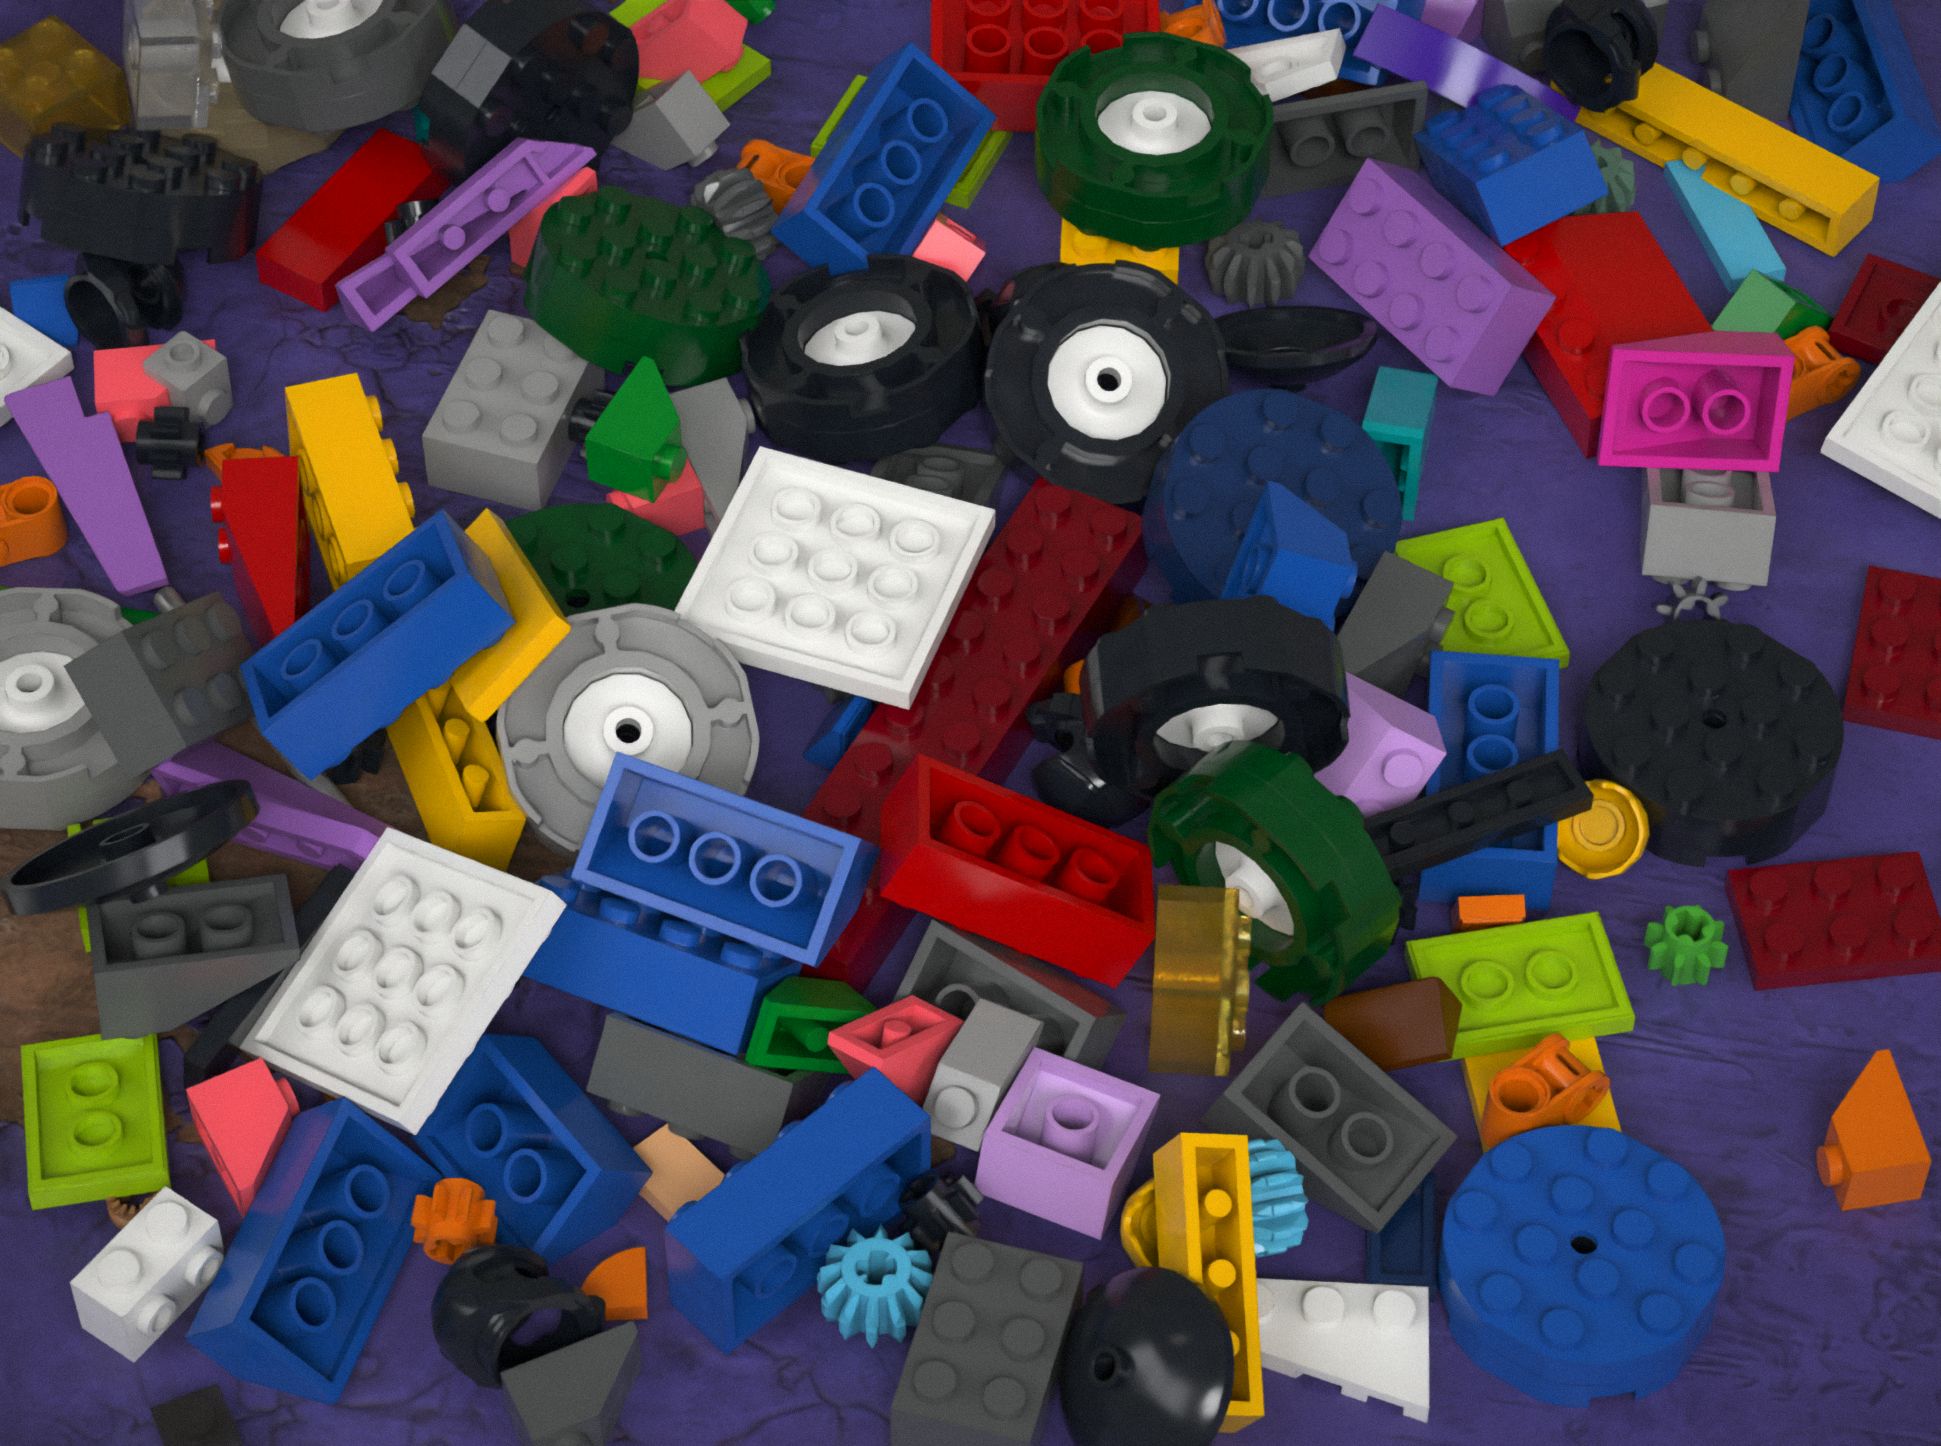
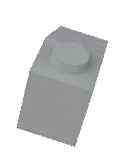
[669,377,756,539]

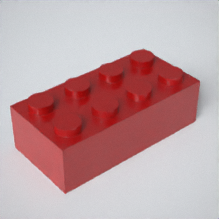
[879,753,1155,989]

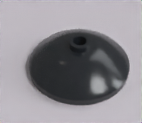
[1214,306,1377,393]
[1060,1266,1235,1446]

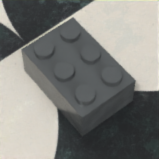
[64,590,256,781]
[890,1231,1084,1446]

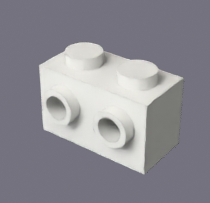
[70,1186,226,1363]

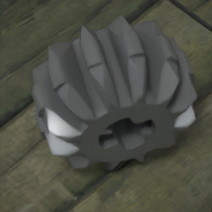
[690,167,780,262]
[1205,216,1306,309]

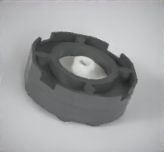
[214,0,459,137]

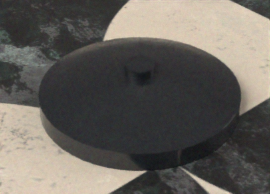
[0,780,261,916]

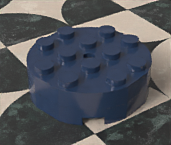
[1141,389,1403,629]

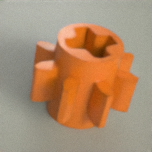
[410,1178,498,1265]

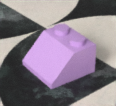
[1314,671,1447,819]
[974,1047,1161,1240]

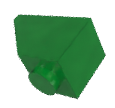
[1711,269,1835,340]
[585,356,687,503]
[745,976,879,1075]

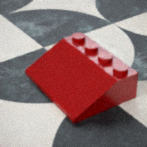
[929,0,1160,132]
[1489,211,1713,459]

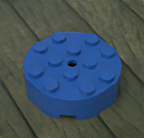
[1436,1125,1726,1408]

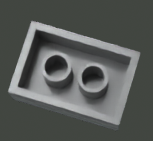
[422,309,606,511]

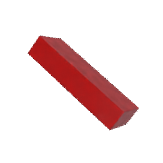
[255,128,450,313]

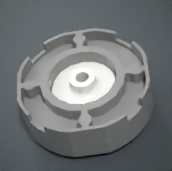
[0,587,151,831]
[496,603,760,864]

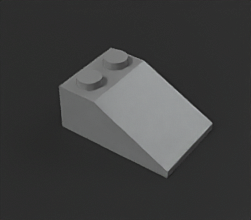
[1640,467,1776,591]

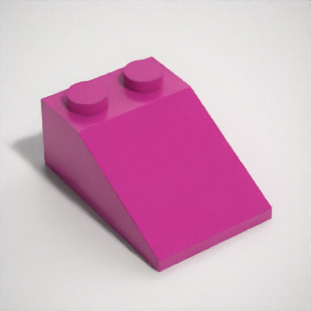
[1596,331,1795,472]

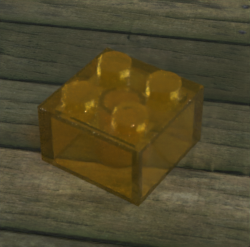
[0,14,132,160]
[1148,884,1252,1077]

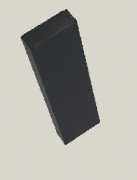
[1363,748,1594,882]
[183,864,356,1089]

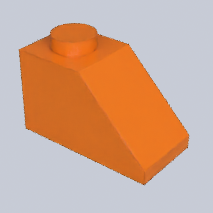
[1816,1049,1932,1211]

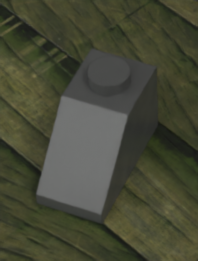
[500,1320,642,1446]

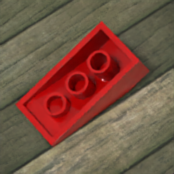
[211,456,311,648]

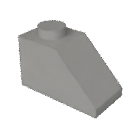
[610,70,730,171]
[922,998,1045,1152]

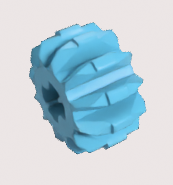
[1248,1138,1309,1258]
[817,1224,933,1349]

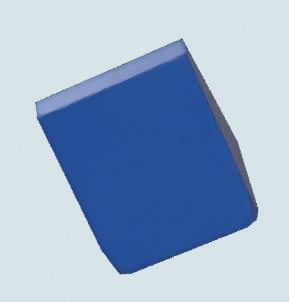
[9,274,80,348]
[802,694,872,771]

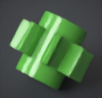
[1644,904,1729,986]

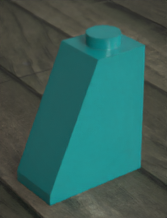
[1362,366,1439,522]

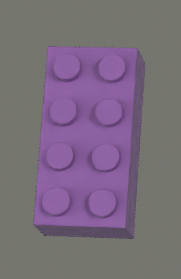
[1308,158,1556,397]

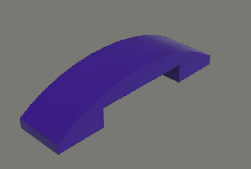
[1352,4,1581,123]

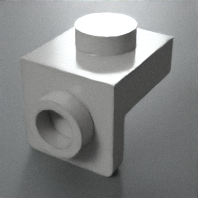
[143,331,234,430]

